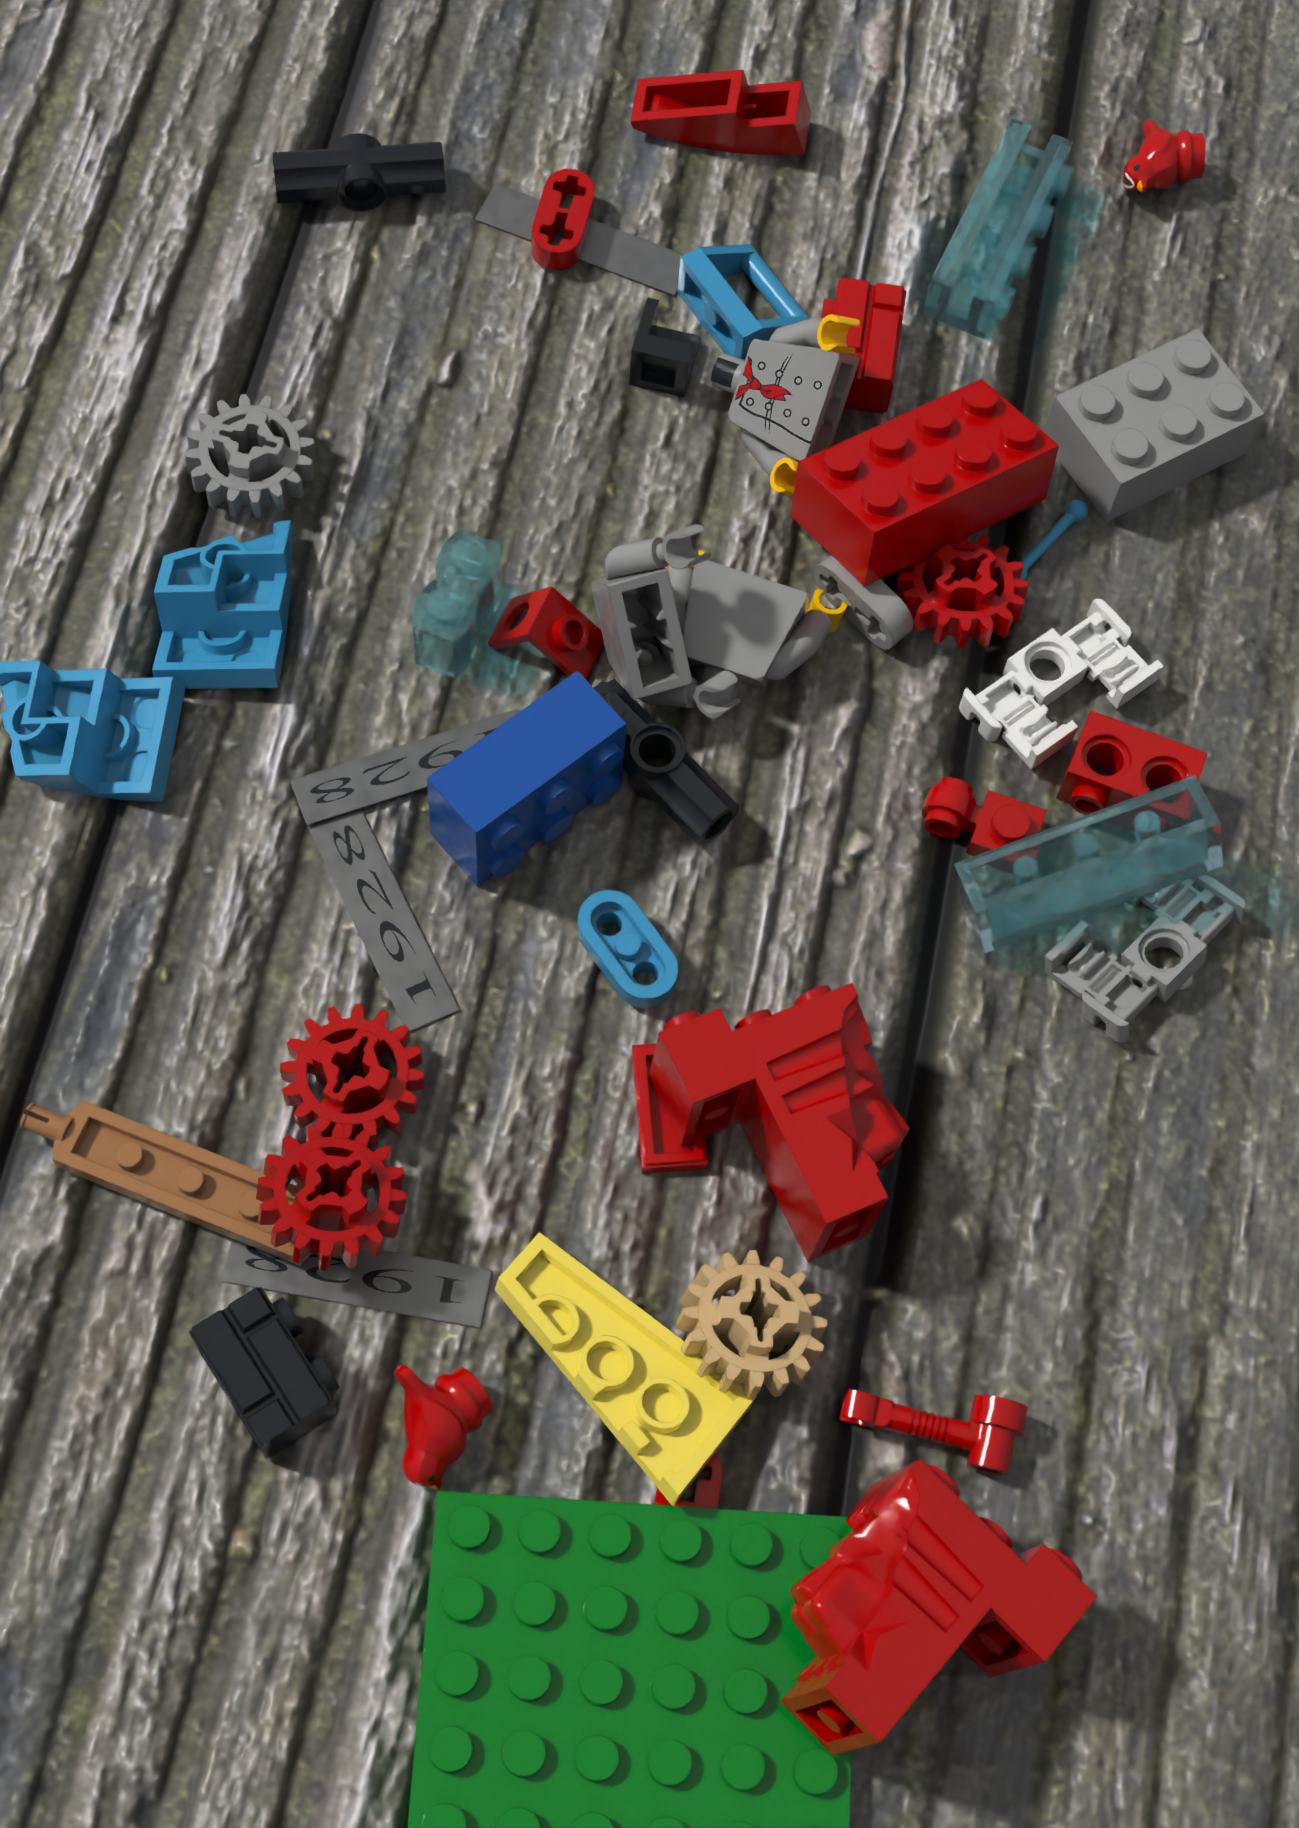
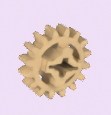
[676,1250,827,1400]

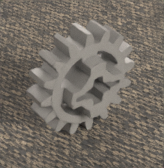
[184,394,316,518]

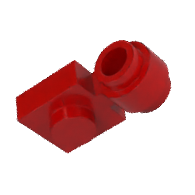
[921,777,1047,873]

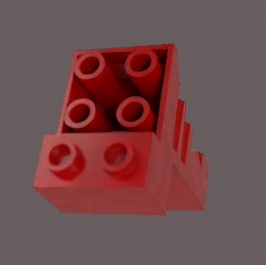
[648,983,909,1262]
[780,1459,1097,1755]

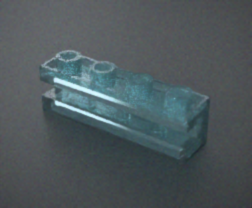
[922,118,1075,339]

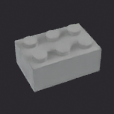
[1043,329,1265,523]

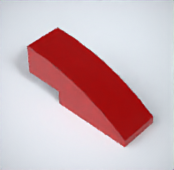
[630,70,811,155]

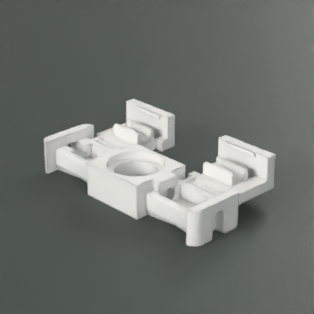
[959,599,1163,770]

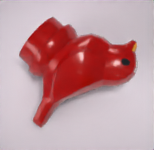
[1123,120,1205,193]
[393,1365,493,1490]

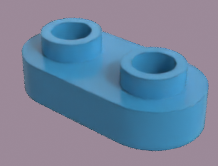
[577,890,678,1008]

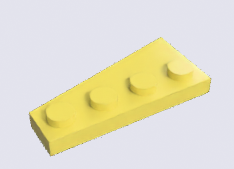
[495,1232,756,1506]

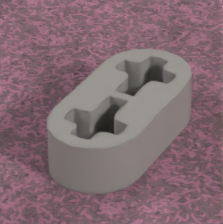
[813,555,914,650]

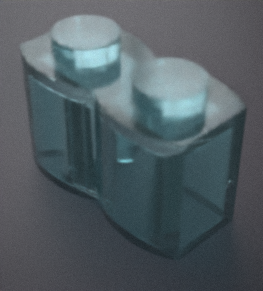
[412,529,502,678]

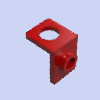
[487,586,604,679]

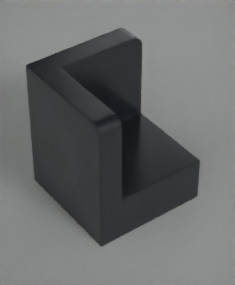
[629,297,700,398]

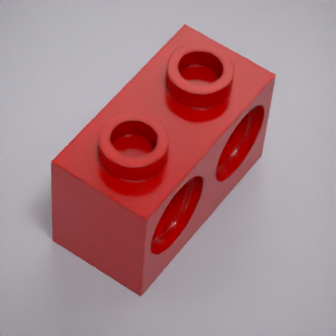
[1056,710,1208,842]

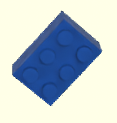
[427,671,627,887]

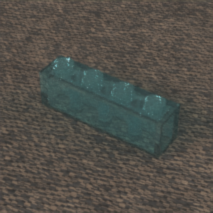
[954,775,1223,954]

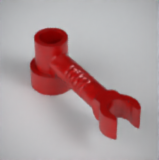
[839,1389,1028,1475]

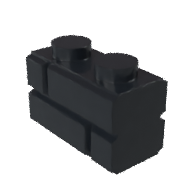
[189,1287,340,1459]

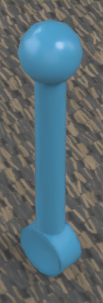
[1013,499,1088,580]

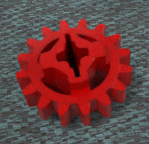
[895,534,1029,649]
[280,1004,425,1146]
[256,1123,407,1271]

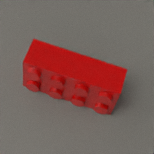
[790,379,1059,587]

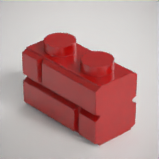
[821,277,906,414]

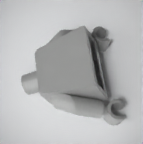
[591,524,741,718]

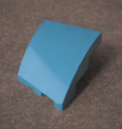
[152,520,293,689]
[0,660,186,802]

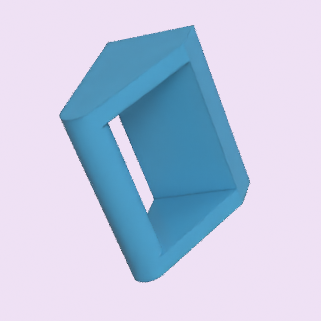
[677,244,810,360]

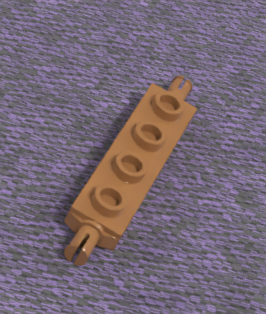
[20,1100,342,1266]

